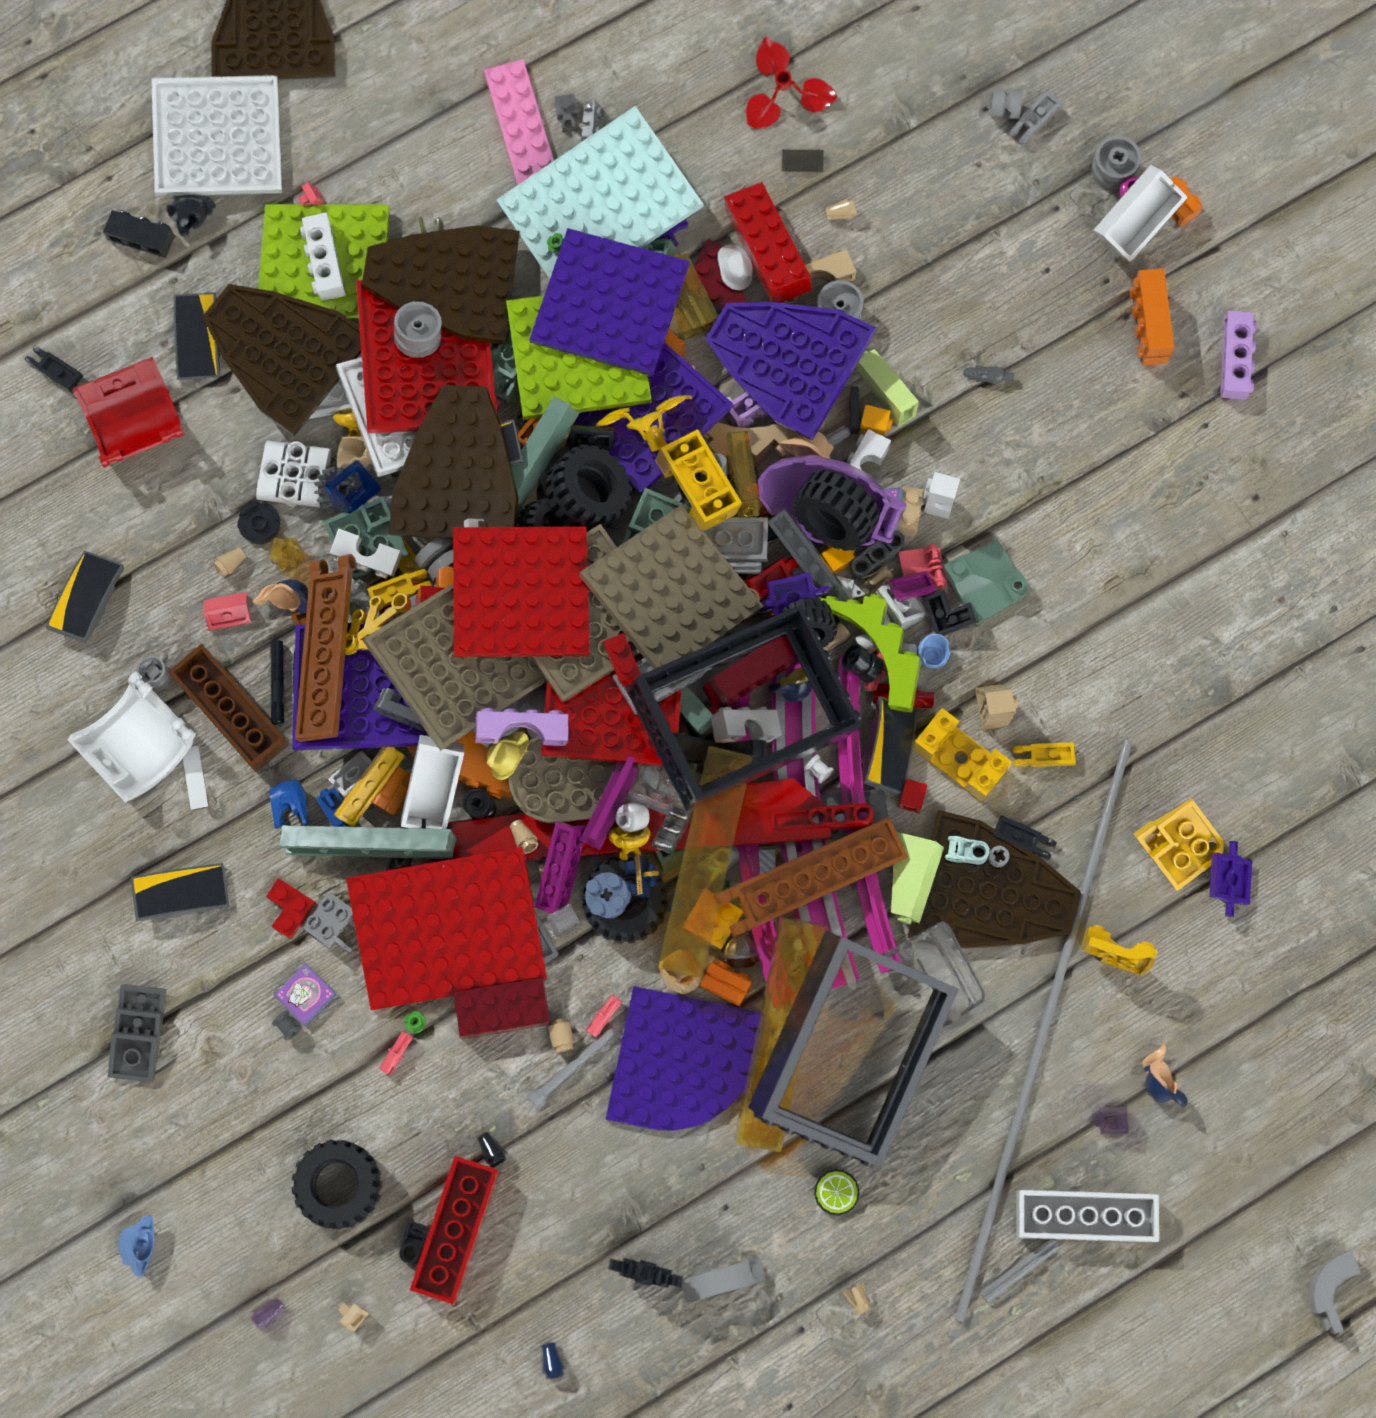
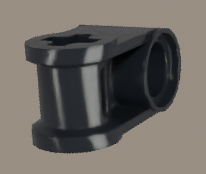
[399,1218,431,1265]

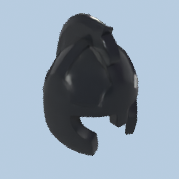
[166,195,216,236]

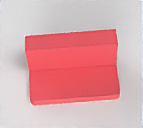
[203,592,251,631]

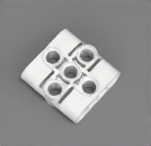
[256,440,331,508]

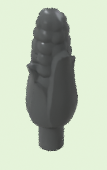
[963,365,1014,384]

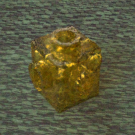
[269,538,304,571]

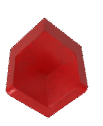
[898,779,928,814]

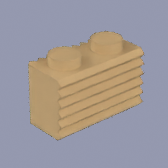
[898,486,924,537]

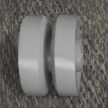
[1091,136,1141,191]
[817,280,864,320]
[394,302,441,358]
[415,538,453,586]

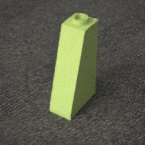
[855,349,919,427]
[891,832,944,924]

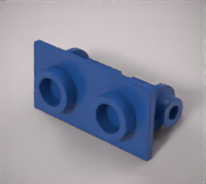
[316,787,357,827]

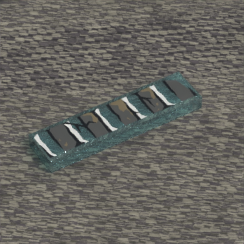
[652,770,711,855]

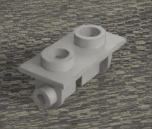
[581,100,605,141]

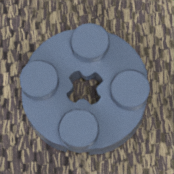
[585,872,631,919]

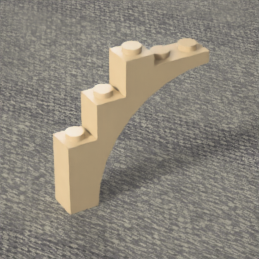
[704,420,825,463]

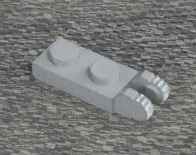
[1010,91,1062,145]

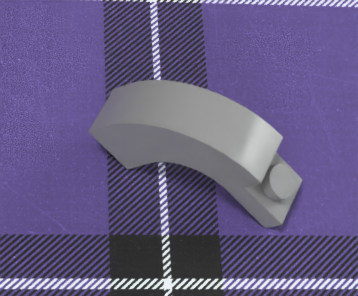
[1309,1251,1361,1334]
[681,1258,766,1303]

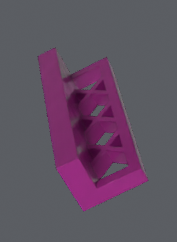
[534,821,586,914]

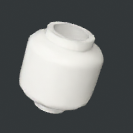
[616,801,649,833]

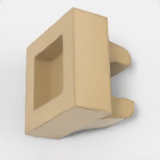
[338,1303,369,1332]

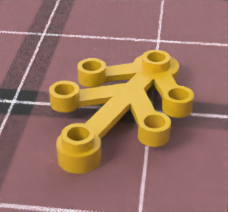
[345,593,411,655]

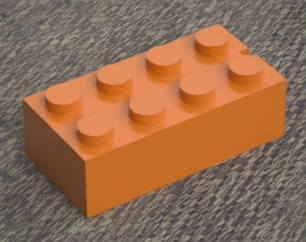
[1129,268,1175,366]

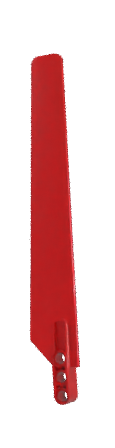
[451,778,874,859]

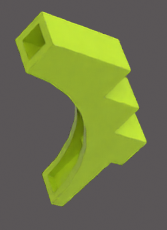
[820,594,921,713]

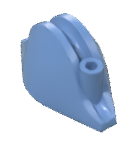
[118,1215,155,1277]

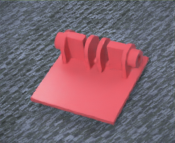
[898,544,948,589]

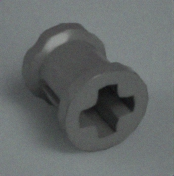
[272,1011,302,1041]

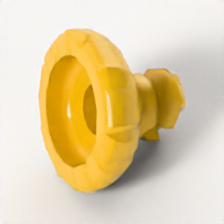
[333,411,362,437]
[608,826,650,861]

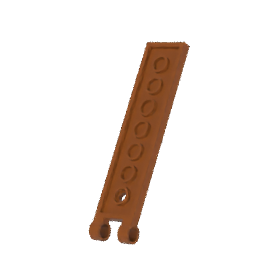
[295,554,357,742]
[714,817,908,937]

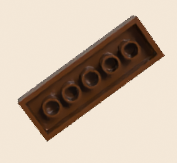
[168,643,290,773]

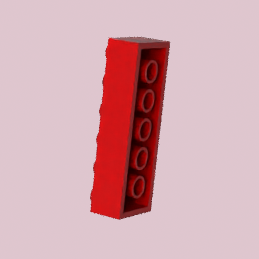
[724,182,812,303]
[409,1156,500,1305]

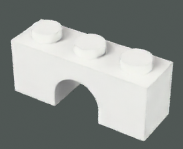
[846,429,891,477]
[922,472,960,519]
[330,529,402,579]
[711,707,782,742]

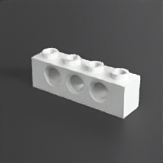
[300,212,346,301]

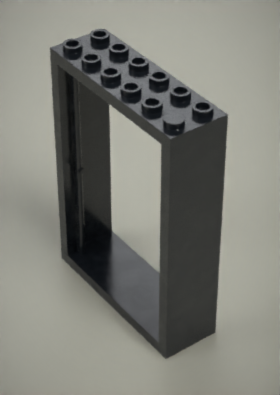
[625,605,862,811]
[748,930,959,1168]

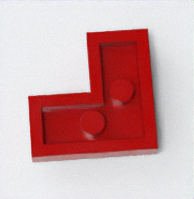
[266,878,316,940]

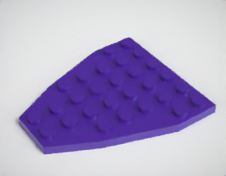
[706,302,877,441]

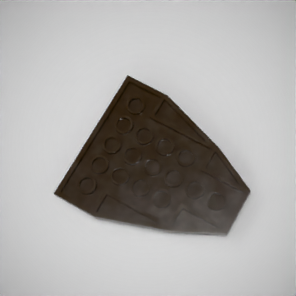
[211,0,336,80]
[362,225,520,345]
[202,284,361,437]
[389,385,519,539]
[907,810,1080,950]

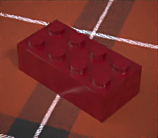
[701,635,796,709]
[453,978,551,1040]

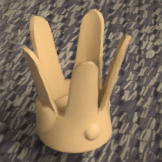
[862,565,894,594]
[842,1282,872,1318]

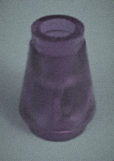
[250,1297,285,1331]

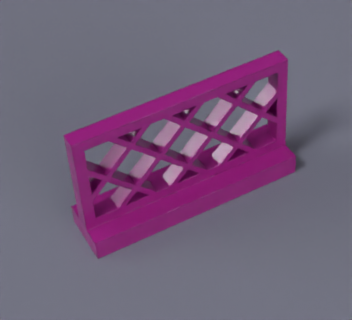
[580,756,639,850]

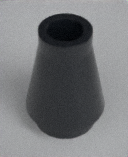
[477,1132,507,1168]

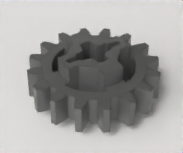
[314,467,357,514]

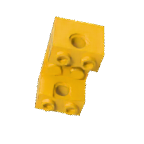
[655,429,742,532]
[913,708,1012,803]

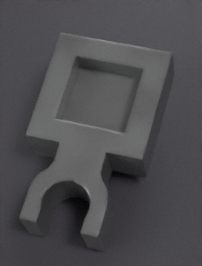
[554,94,578,132]

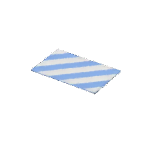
[759,849,775,874]

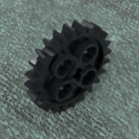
[608,1258,683,1288]

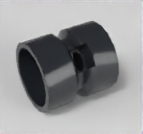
[842,644,884,683]
[462,788,496,820]

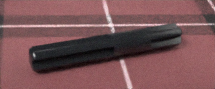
[270,640,284,725]

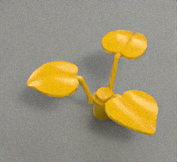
[596,395,693,452]

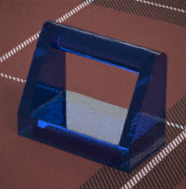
[325,460,381,514]

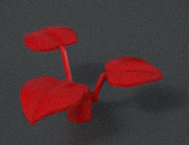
[746,36,838,129]

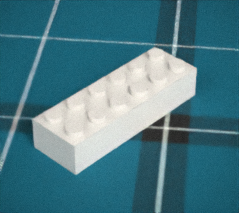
[1016,1190,1159,1242]

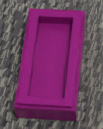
[888,571,937,602]

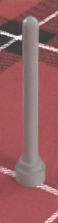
[527,1028,615,1109]

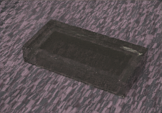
[782,149,824,172]

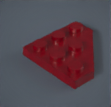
[681,239,746,311]

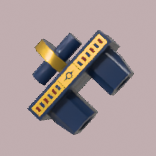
[624,855,662,898]

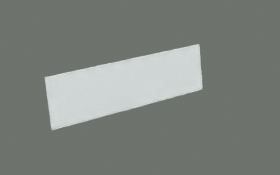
[183,746,208,810]

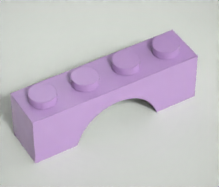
[475,708,568,746]

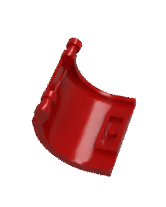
[73,357,184,468]

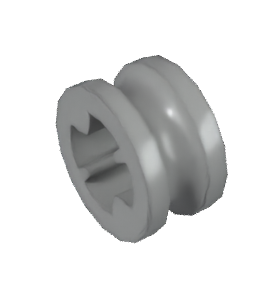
[988,846,1009,867]

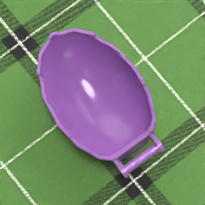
[758,455,907,546]

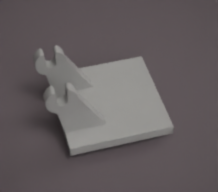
[301,892,355,953]

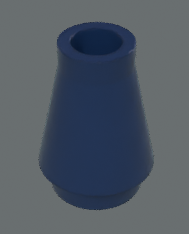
[542,1342,565,1379]

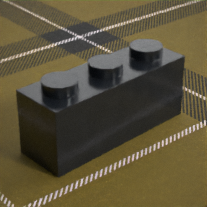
[103,210,175,258]

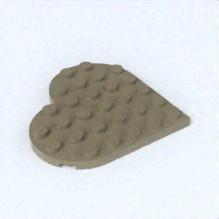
[508,736,647,824]

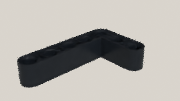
[656,732,766,769]

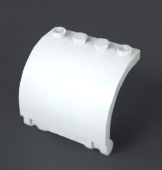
[68,672,196,802]

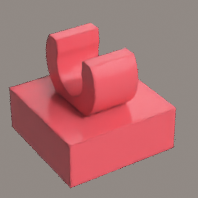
[298,182,326,206]

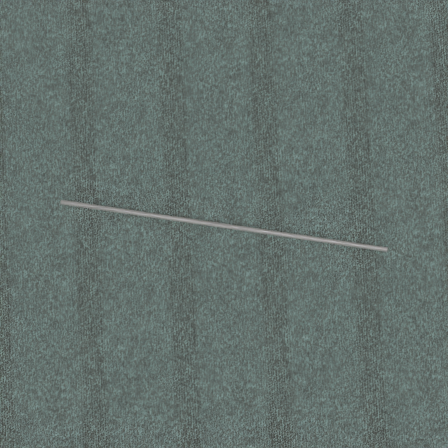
[955,740,1133,1322]

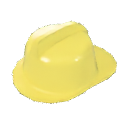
[486,731,529,780]

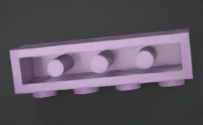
[726,392,768,428]

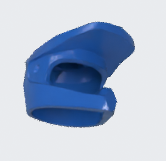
[270,779,309,829]

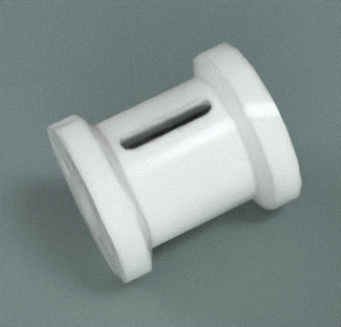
[804,754,834,784]

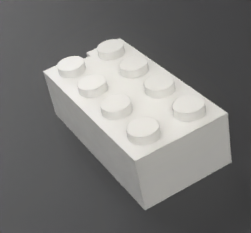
[1094,165,1188,262]
[401,735,464,829]

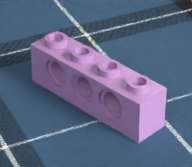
[1220,311,1257,400]

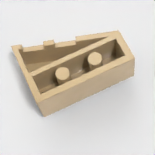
[975,684,1018,730]

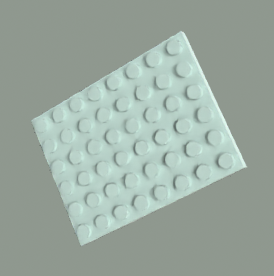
[497,106,704,279]

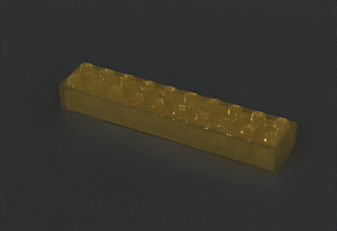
[657,746,753,978]
[734,916,827,1152]

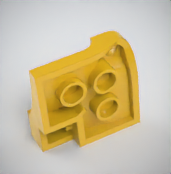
[1133,798,1224,891]
[1081,925,1158,976]

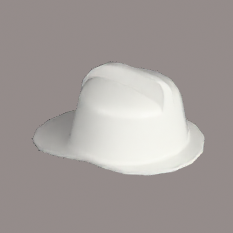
[718,244,753,290]

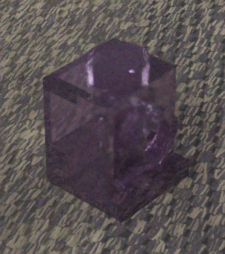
[1095,1106,1128,1134]

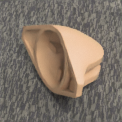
[780,431,834,459]

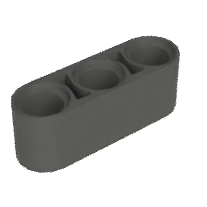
[850,531,905,581]

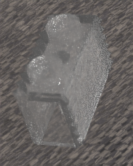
[545,904,582,941]

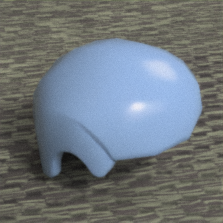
[917,633,951,669]

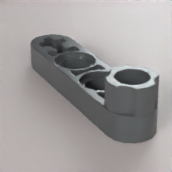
[373,688,427,733]

